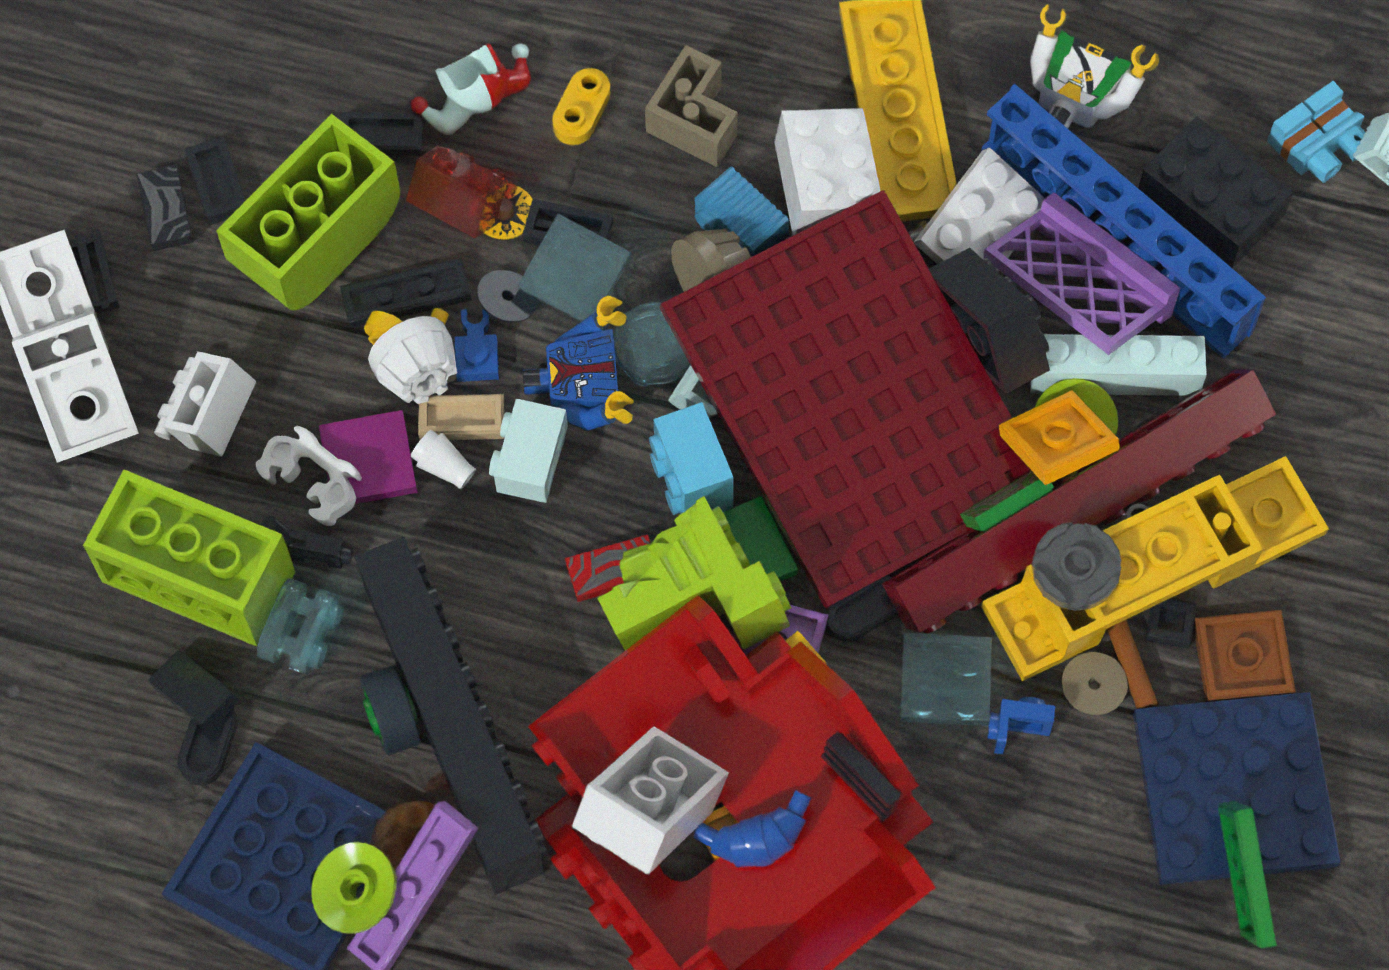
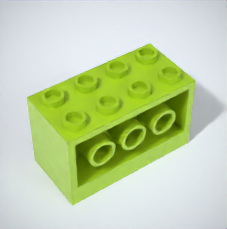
[83,470,295,647]

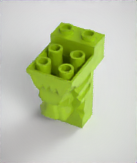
[598,496,791,651]

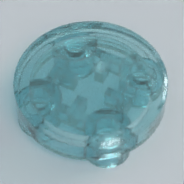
[613,302,690,386]

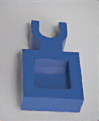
[454,308,499,382]

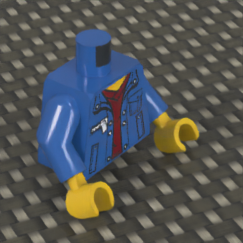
[522,296,634,431]

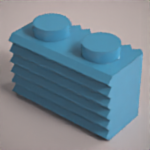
[695,167,789,257]

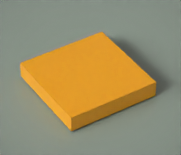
[999,390,1120,485]

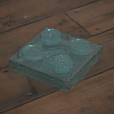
[900,633,992,726]

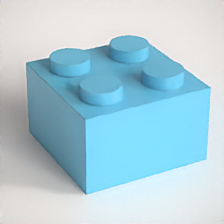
[649,402,733,515]

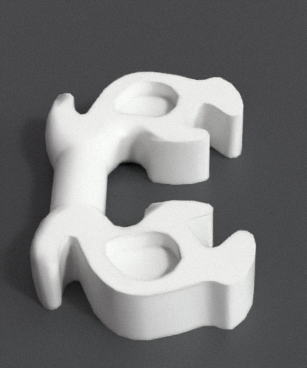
[256,426,362,526]

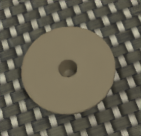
[1061,652,1128,715]

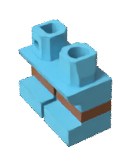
[1267,81,1365,183]

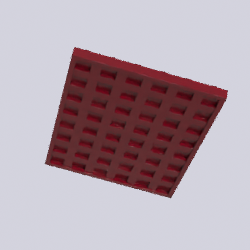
[659,190,1032,609]

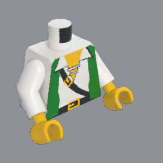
[1030,4,1159,129]

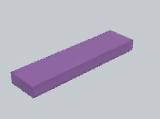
[347,801,479,970]

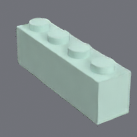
[1030,334,1206,396]

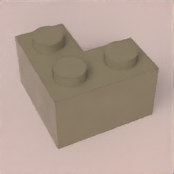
[645,45,738,167]

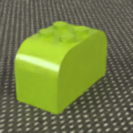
[216,114,400,311]

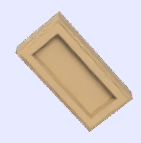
[418,394,505,440]

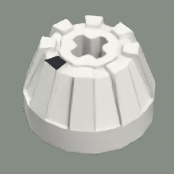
[368,316,457,404]

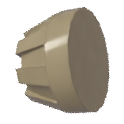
[671,229,751,292]

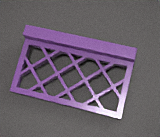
[983,193,1180,355]

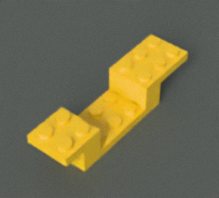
[981,456,1329,681]

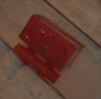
[406,145,517,238]

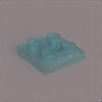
[517,214,632,322]

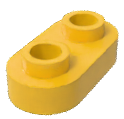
[552,68,611,145]

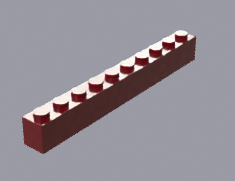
[882,369,1276,634]

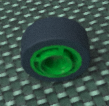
[360,665,420,756]

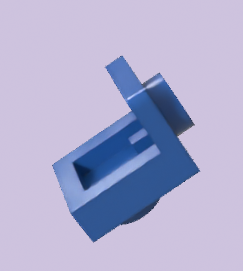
[987,697,1055,754]

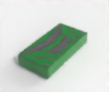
[960,471,1054,532]

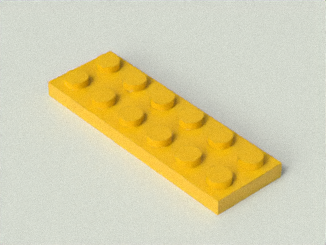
[839,0,957,222]

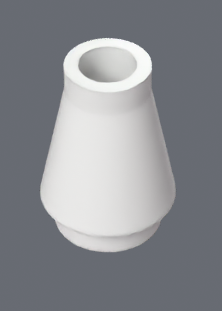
[411,430,476,489]

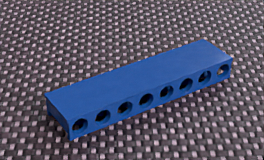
[981,84,1266,359]

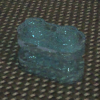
[257,578,344,675]

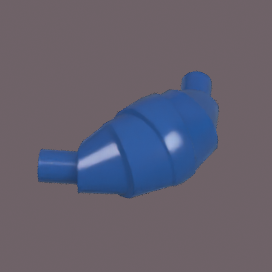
[694,790,812,867]

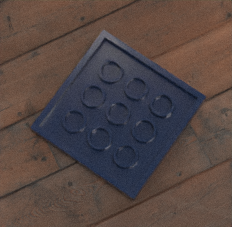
[1133,692,1341,885]
[162,742,410,970]

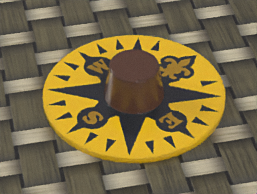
[474,184,532,240]

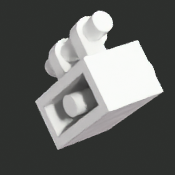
[154,352,256,457]

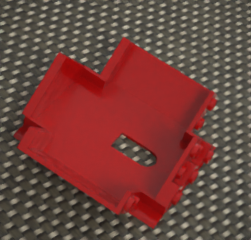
[528,595,936,970]

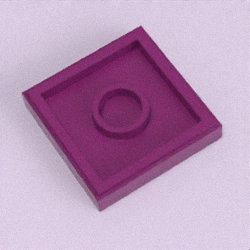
[319,410,418,504]

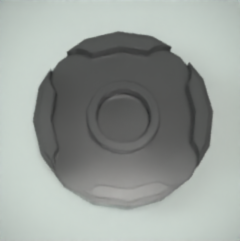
[1031,522,1121,611]

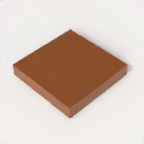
[1193,610,1296,702]

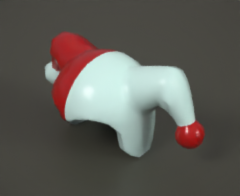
[410,43,531,135]

